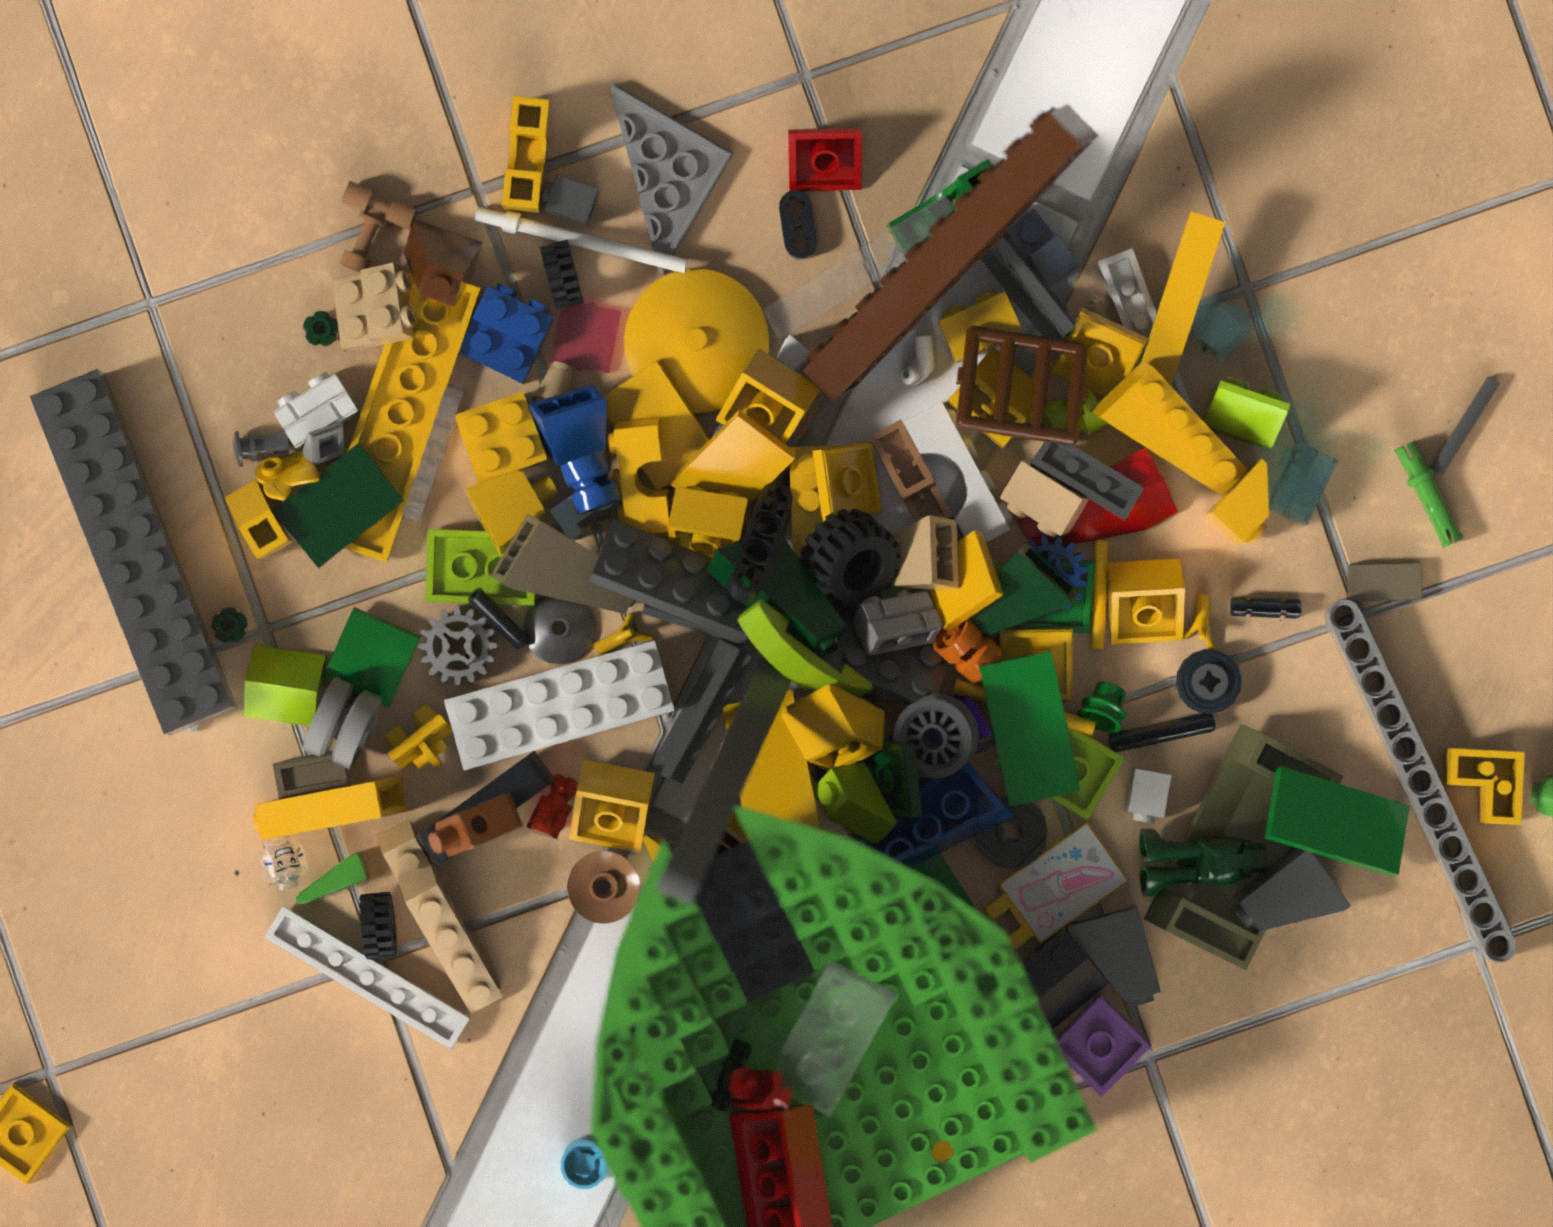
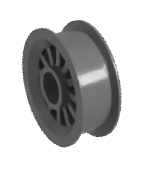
[893,694,979,779]

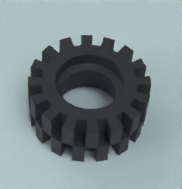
[539,240,584,310]
[359,891,397,960]

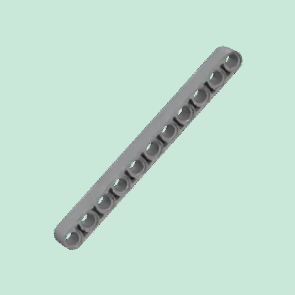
[1324,599,1516,963]

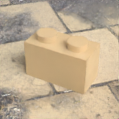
[1000,458,1089,537]

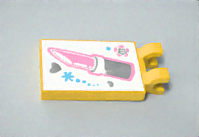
[983,821,1129,950]

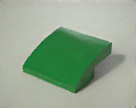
[323,607,421,707]

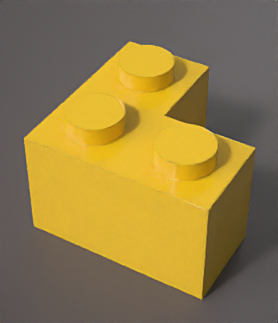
[1443,748,1525,825]

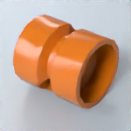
[933,619,1002,683]

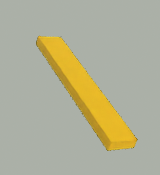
[1141,211,1226,387]

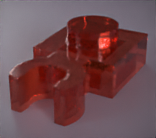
[526,773,578,839]

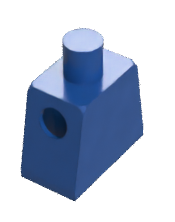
[529,384,607,466]

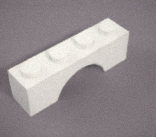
[903,401,1013,543]

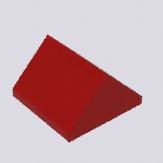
[788,128,862,191]

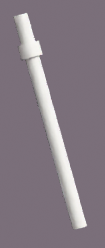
[475,207,688,273]

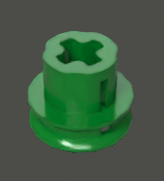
[1077,681,1126,733]

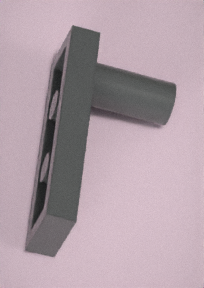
[1031,442,1145,521]

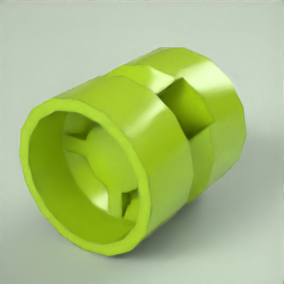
[1045,384,1107,440]

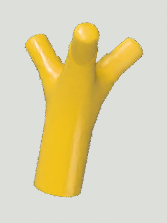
[1183,594,1217,650]
[594,613,653,656]

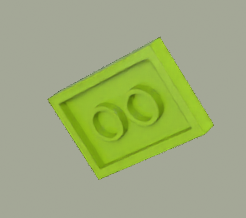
[425,529,535,606]
[994,728,1125,821]

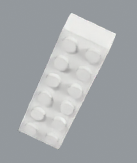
[444,640,676,770]

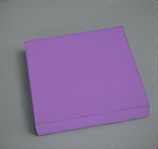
[1055,993,1152,1097]

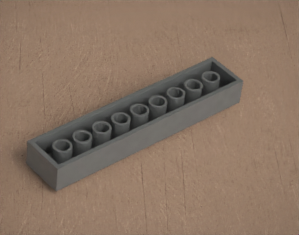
[29,369,238,736]

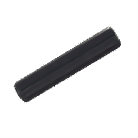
[1108,713,1216,752]

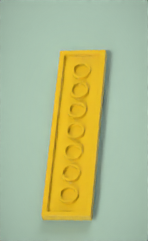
[345,271,482,563]

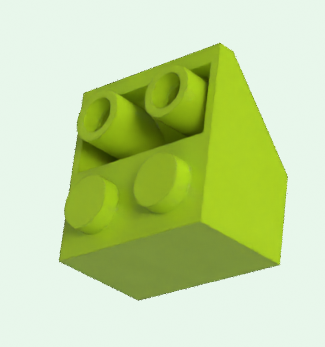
[1202,377,1290,450]

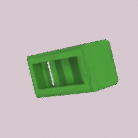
[296,851,370,905]

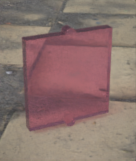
[550,302,621,373]

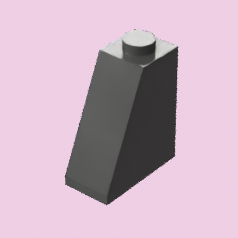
[1232,848,1351,931]
[1065,906,1161,1006]

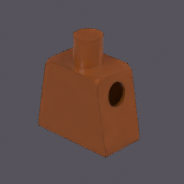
[428,792,524,857]

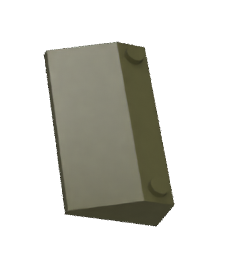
[1144,724,1343,970]

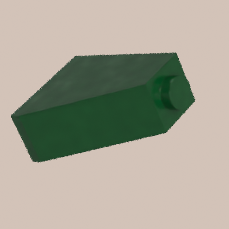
[969,541,1079,635]

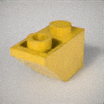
[224,479,293,560]

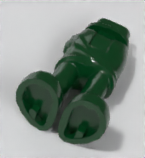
[1139,828,1267,897]

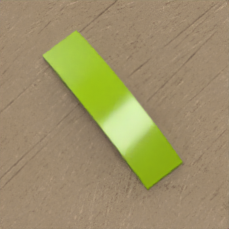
[738,600,873,698]

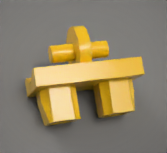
[384,705,453,771]

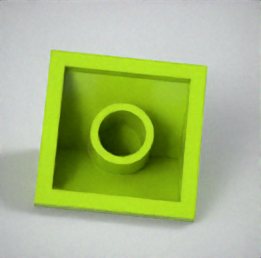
[243,644,327,726]

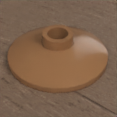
[567,851,640,924]

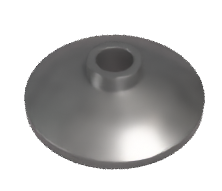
[523,596,596,664]

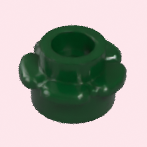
[303,311,339,346]
[211,607,248,643]

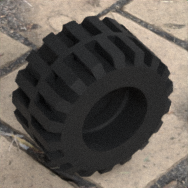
[800,508,901,610]

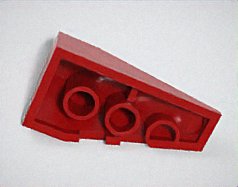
[1016,447,1178,546]

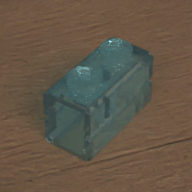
[1268,441,1338,527]

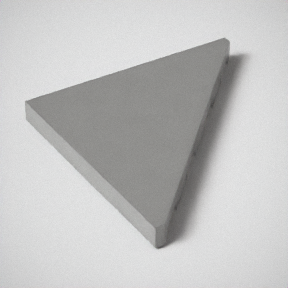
[610,83,733,274]

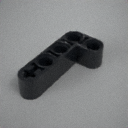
[416,751,556,866]

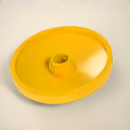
[624,269,769,414]

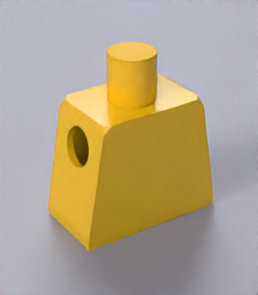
[466,470,559,557]

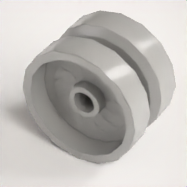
[303,677,383,770]

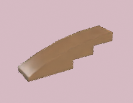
[869,420,964,542]

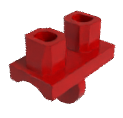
[728,1067,794,1110]

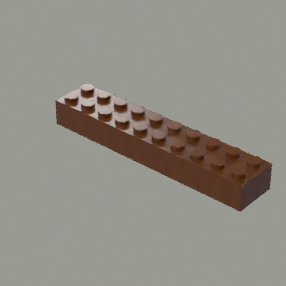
[803,104,1099,402]

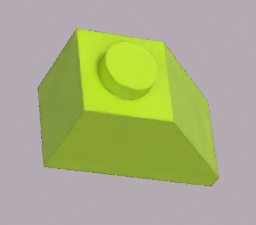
[814,762,897,844]

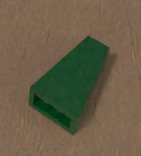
[707,527,847,656]

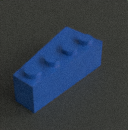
[858,762,1014,869]

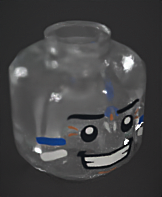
[257,835,308,892]

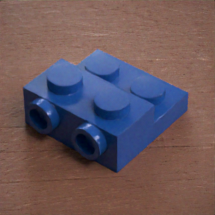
[459,283,555,384]

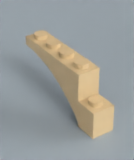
[377,819,503,1014]

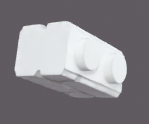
[273,372,360,450]

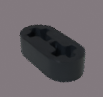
[779,190,817,260]

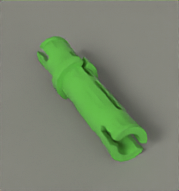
[1394,440,1464,548]

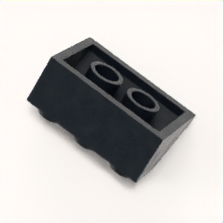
[1020,928,1109,1030]

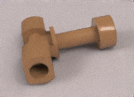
[339,181,417,273]

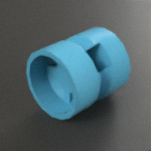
[561,1137,608,1189]

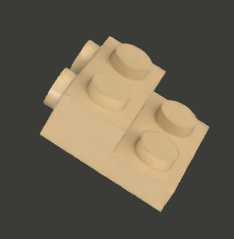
[332,262,415,352]

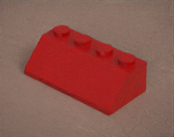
[729,1103,832,1227]

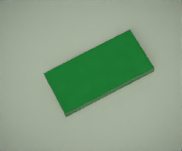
[979,649,1080,807]
[1265,766,1410,877]

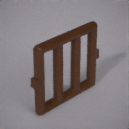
[956,326,1089,446]

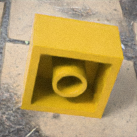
[454,391,550,483]

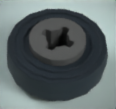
[1176,649,1242,714]

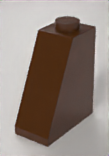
[404,219,483,307]

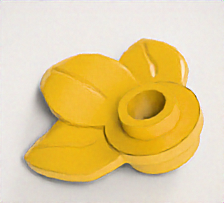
[255,451,320,500]

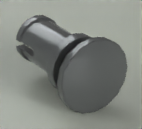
[233,431,289,467]

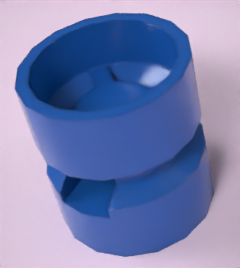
[560,450,622,515]

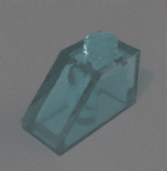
[1189,303,1254,362]

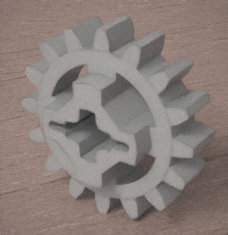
[418,607,498,686]

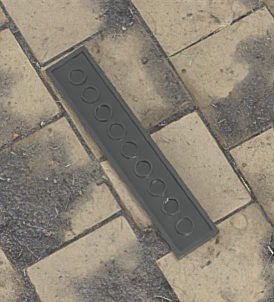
[589,519,947,715]

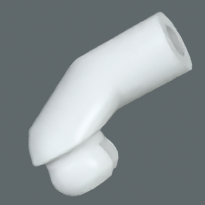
[899,336,935,386]

